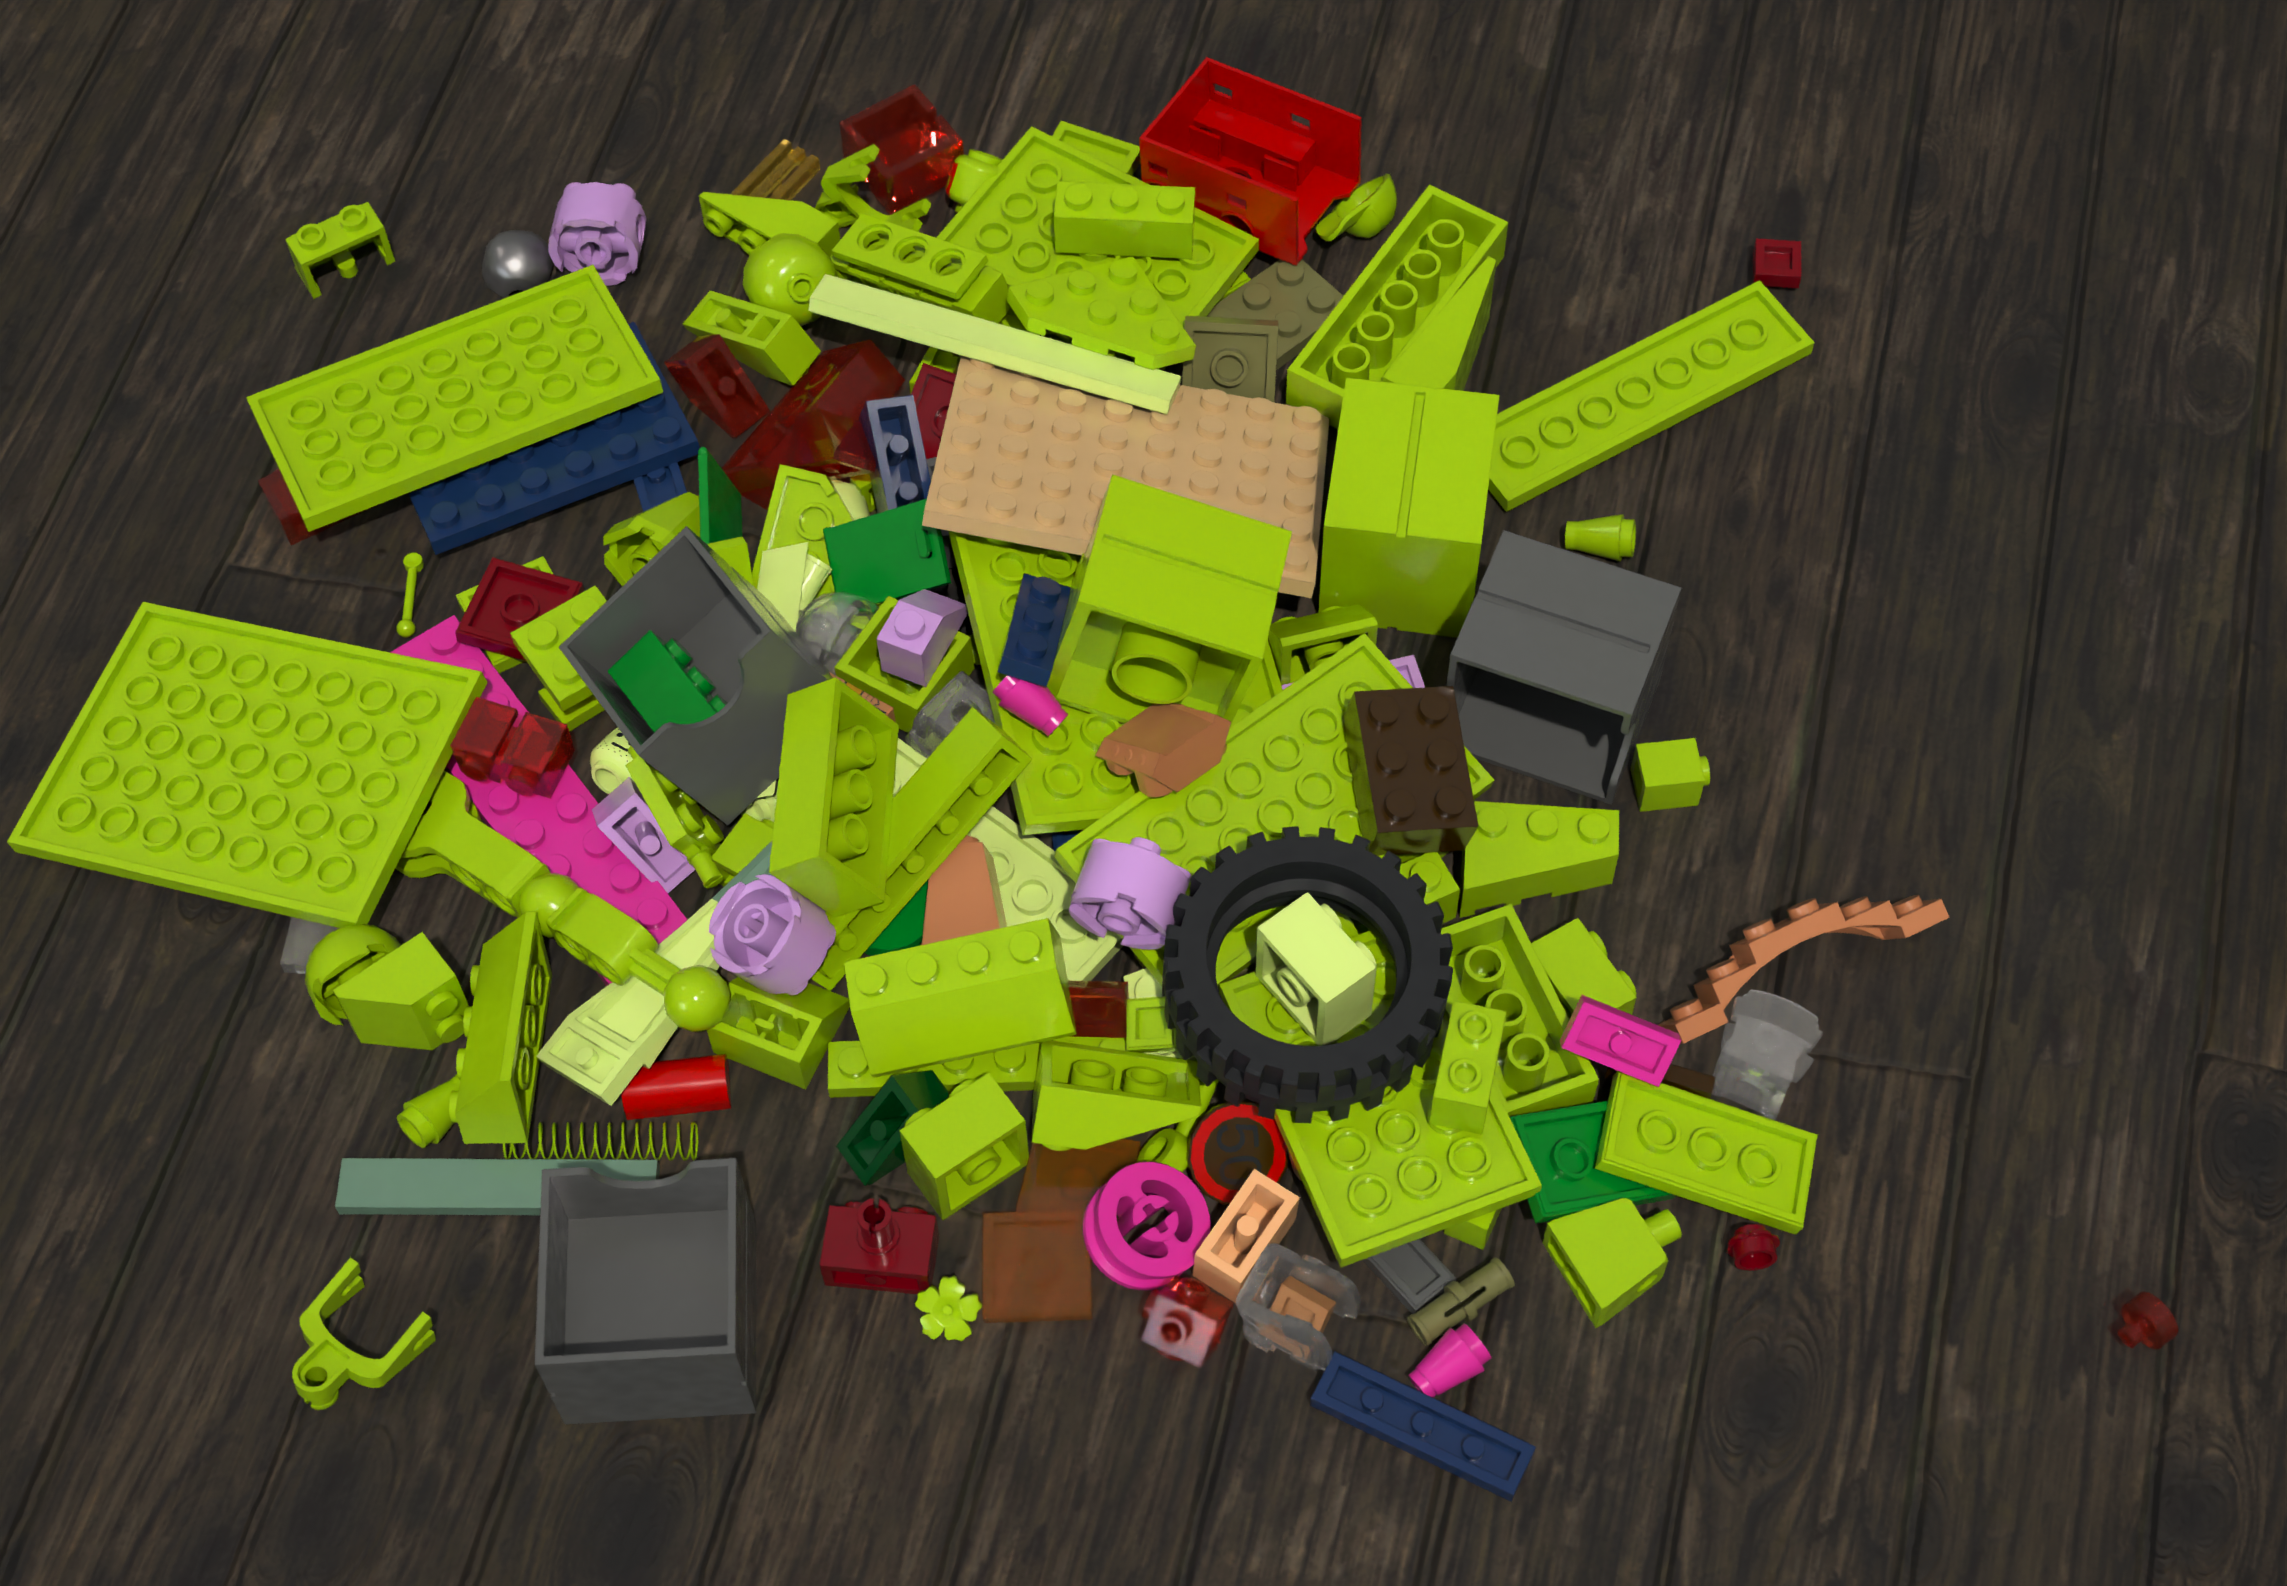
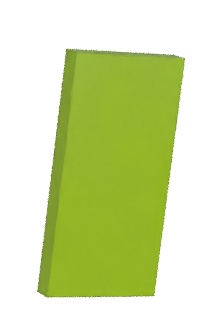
[1595,1071,1817,1235]

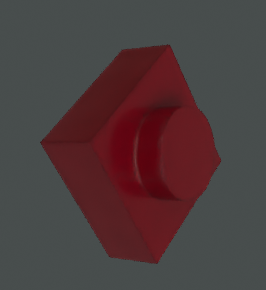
[1753,238,1801,288]

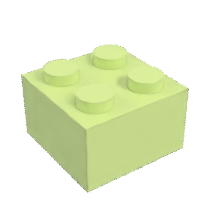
[1256,892,1377,1046]

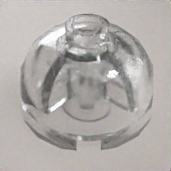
[795,592,879,675]

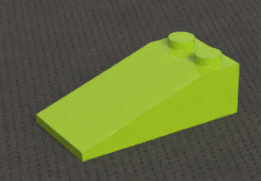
[1382,256,1496,391]

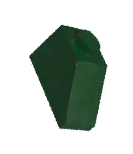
[836,1070,950,1186]

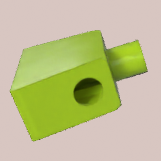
[1543,1198,1682,1328]

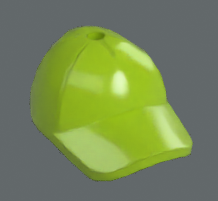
[1316,174,1397,241]

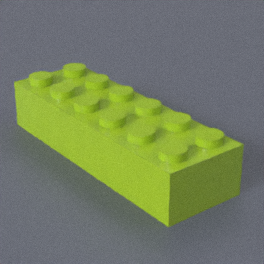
[1286,184,1508,429]

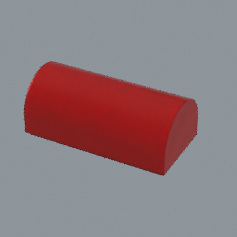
[621,1054,731,1120]

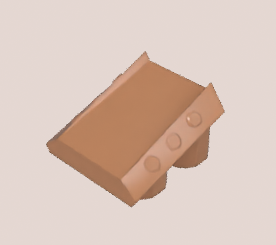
[1096,703,1231,797]

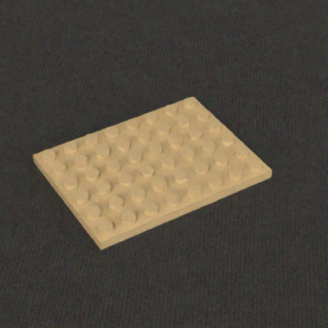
[922,356,1330,598]

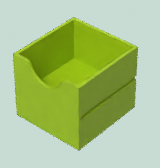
[1319,378,1499,638]
[1047,474,1292,725]

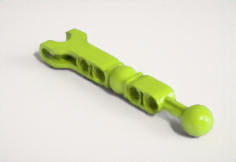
[396,771,730,1032]

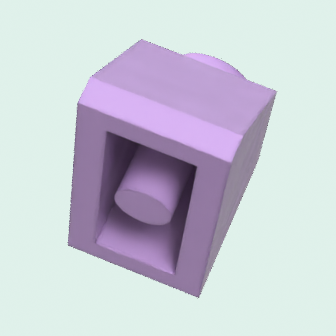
[876,589,968,687]
[592,777,695,893]

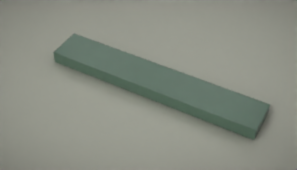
[335,1158,660,1215]

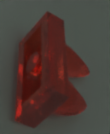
[1068,980,1129,1038]

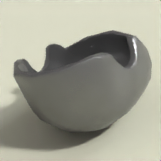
[482,230,553,298]

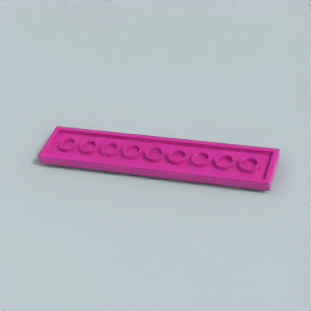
[390,615,687,986]

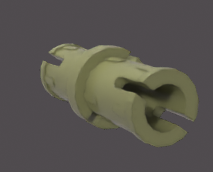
[1407,1258,1515,1346]

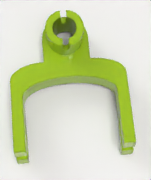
[815,144,932,232]
[292,1257,436,1410]

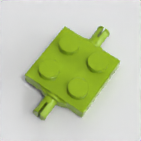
[625,746,724,888]

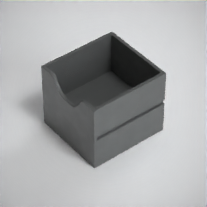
[559,526,833,826]
[1446,530,1682,805]
[535,1158,757,1425]

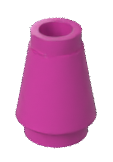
[992,675,1069,737]
[1408,1323,1492,1398]

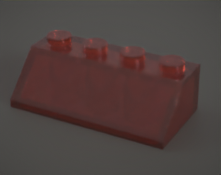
[722,339,906,510]

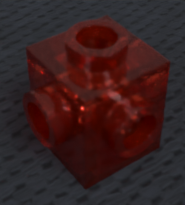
[1142,1276,1234,1368]

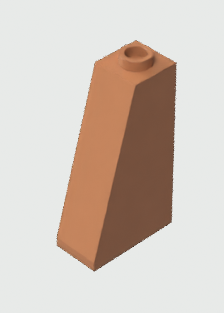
[922,836,1007,945]

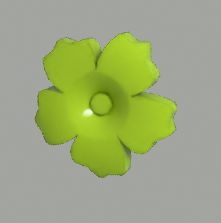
[915,1275,983,1341]

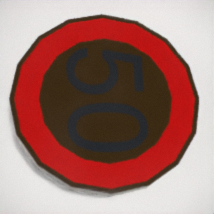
[1186,1101,1289,1205]

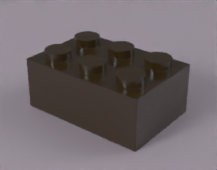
[1342,686,1478,856]

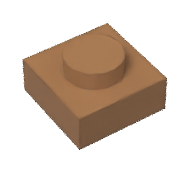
[1263,1276,1337,1354]

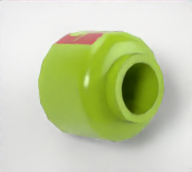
[946,149,1006,212]

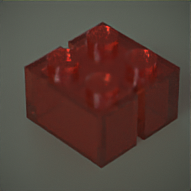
[839,84,964,214]

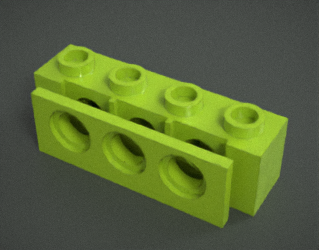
[830,213,1011,323]

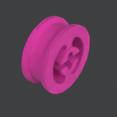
[1083,1162,1211,1290]

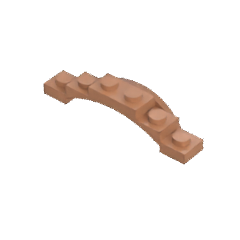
[1658,894,1950,1044]

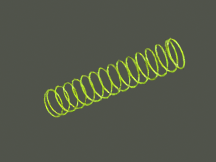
[503,1122,698,1161]

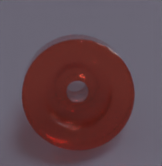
[2118,1291,2178,1350]

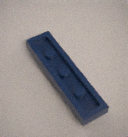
[1310,1351,1536,1502]

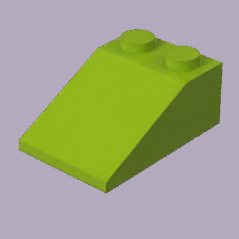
[1032,1040,1201,1151]

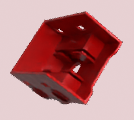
[1139,57,1362,266]

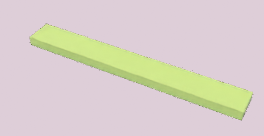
[808,274,1182,414]

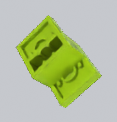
[510,585,607,712]

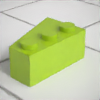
[1459,801,1619,918]

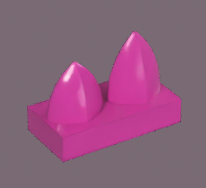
[1560,995,1681,1087]

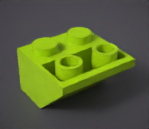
[707,977,850,1090]

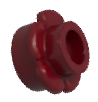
[1727,1224,1780,1271]

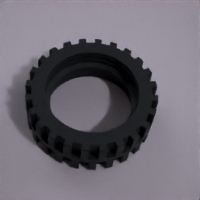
[1162,826,1453,1123]

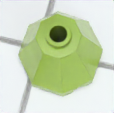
[603,492,700,586]

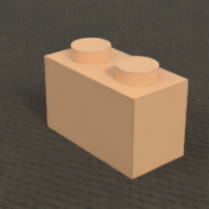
[1193,1169,1300,1304]

